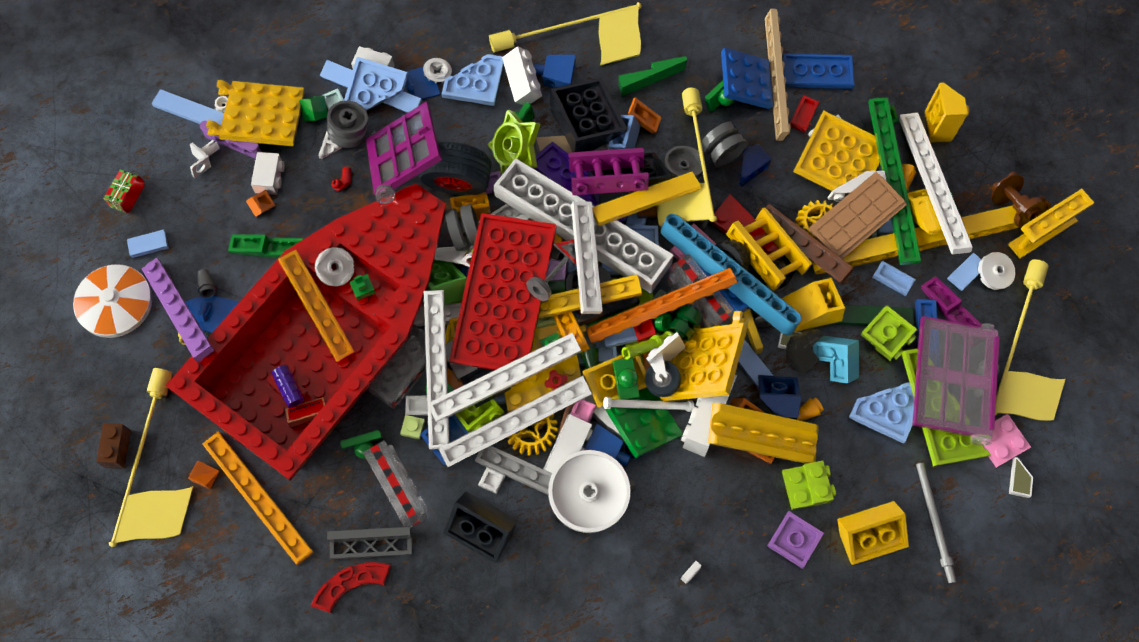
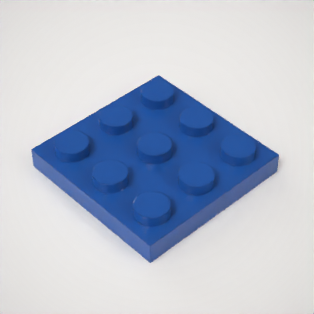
[721,48,773,109]

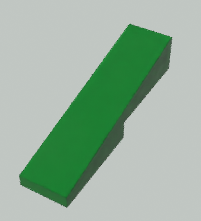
[618,56,687,97]
[228,235,303,258]

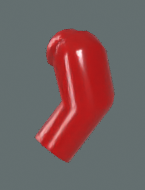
[332,167,352,191]

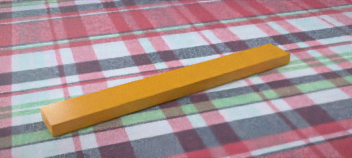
[202,431,314,566]

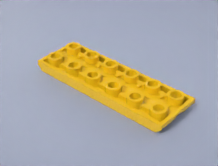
[708,403,819,464]

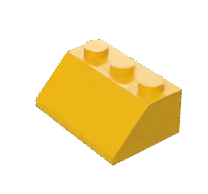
[925,83,969,143]
[837,501,909,565]

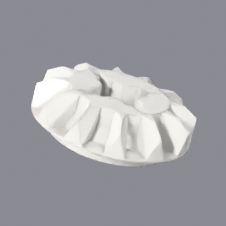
[423,58,452,84]

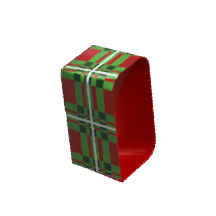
[103,169,145,213]

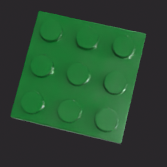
[604,388,683,459]

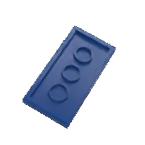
[782,53,855,89]

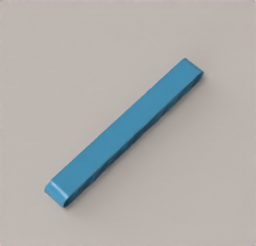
[661,214,801,335]

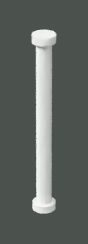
[603,397,694,412]

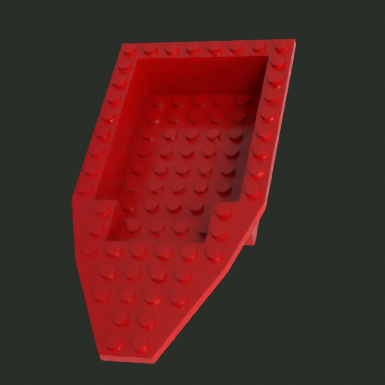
[165,183,446,481]

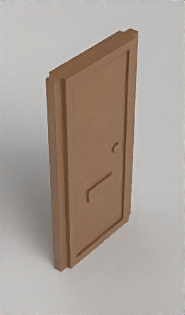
[808,172,907,259]

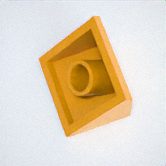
[450,192,491,220]

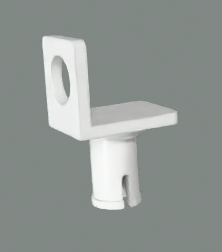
[190,140,220,178]

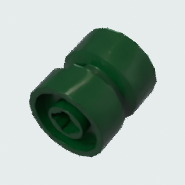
[668,305,703,342]

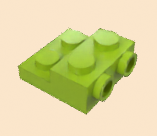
[861,305,917,361]
[455,399,505,433]
[782,461,836,510]

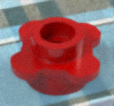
[545,370,568,390]

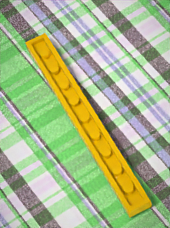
[449,274,642,339]

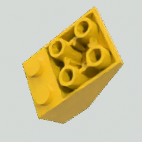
[907,189,965,234]
[781,278,845,332]

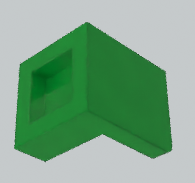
[299,96,328,121]

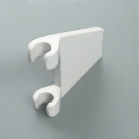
[435,245,474,267]

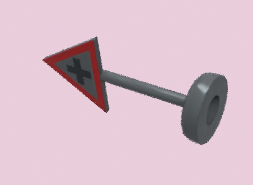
[526,239,577,301]

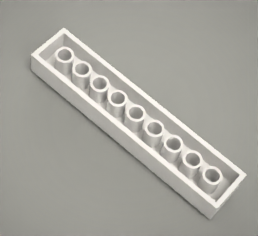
[494,158,674,293]

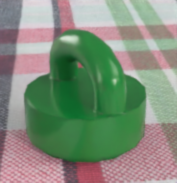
[652,312,672,332]

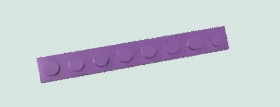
[142,258,214,362]

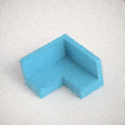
[813,336,859,383]

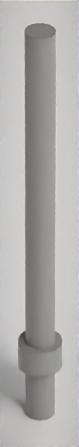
[916,463,957,584]

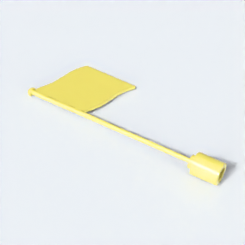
[489,2,642,66]
[656,88,717,227]
[995,260,1065,421]
[109,368,193,547]

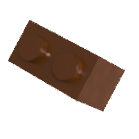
[96,423,131,469]

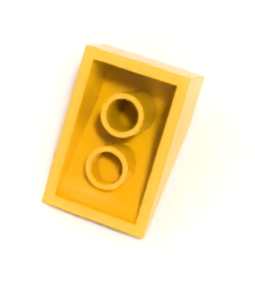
[582,354,647,408]

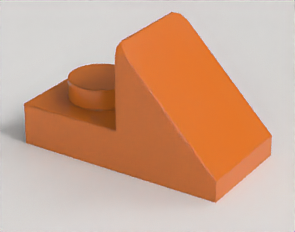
[628,98,662,134]

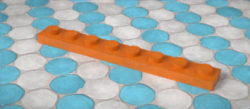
[586,268,737,343]

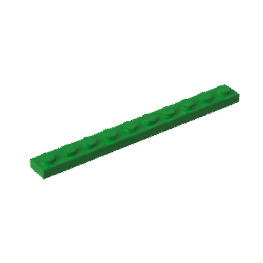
[868,98,921,265]

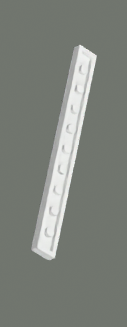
[899,113,973,255]

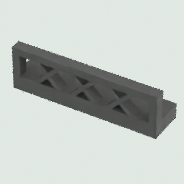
[327,527,412,560]

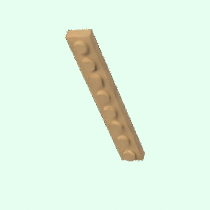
[765,9,791,141]

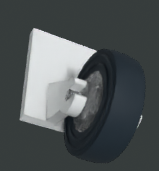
[645,332,686,397]

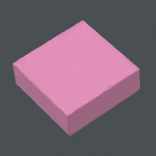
[570,399,597,423]

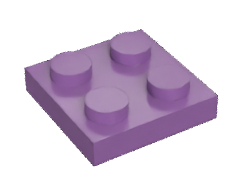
[767,511,824,569]

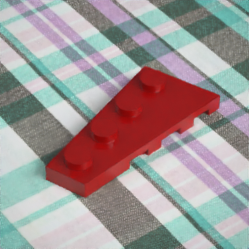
[709,194,779,255]

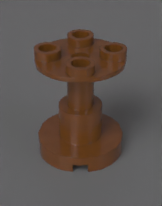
[991,171,1051,229]

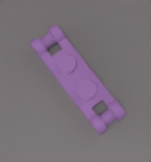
[200,120,262,159]

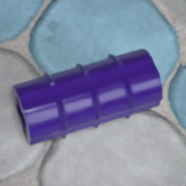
[271,365,304,408]

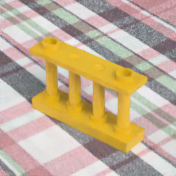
[1008,189,1094,259]
[726,207,812,291]

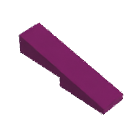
[921,276,988,349]

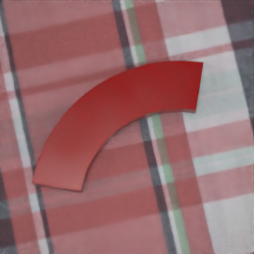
[311,562,392,613]

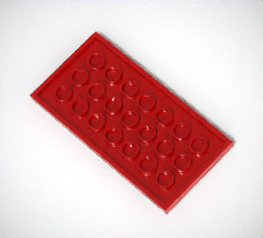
[449,213,557,371]

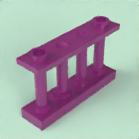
[568,148,649,195]

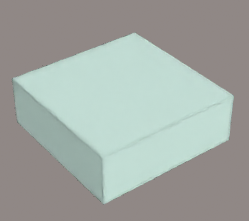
[322,88,344,110]

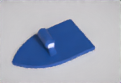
[404,67,440,100]
[186,296,239,333]

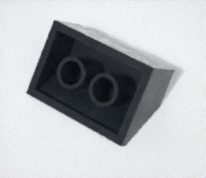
[443,491,518,563]

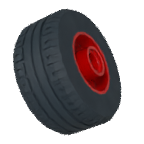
[418,142,492,196]

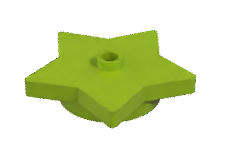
[488,110,540,176]

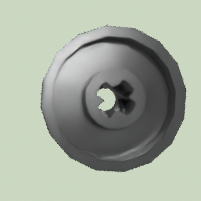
[327,100,368,148]
[701,122,748,168]
[664,146,703,183]
[445,203,479,250]

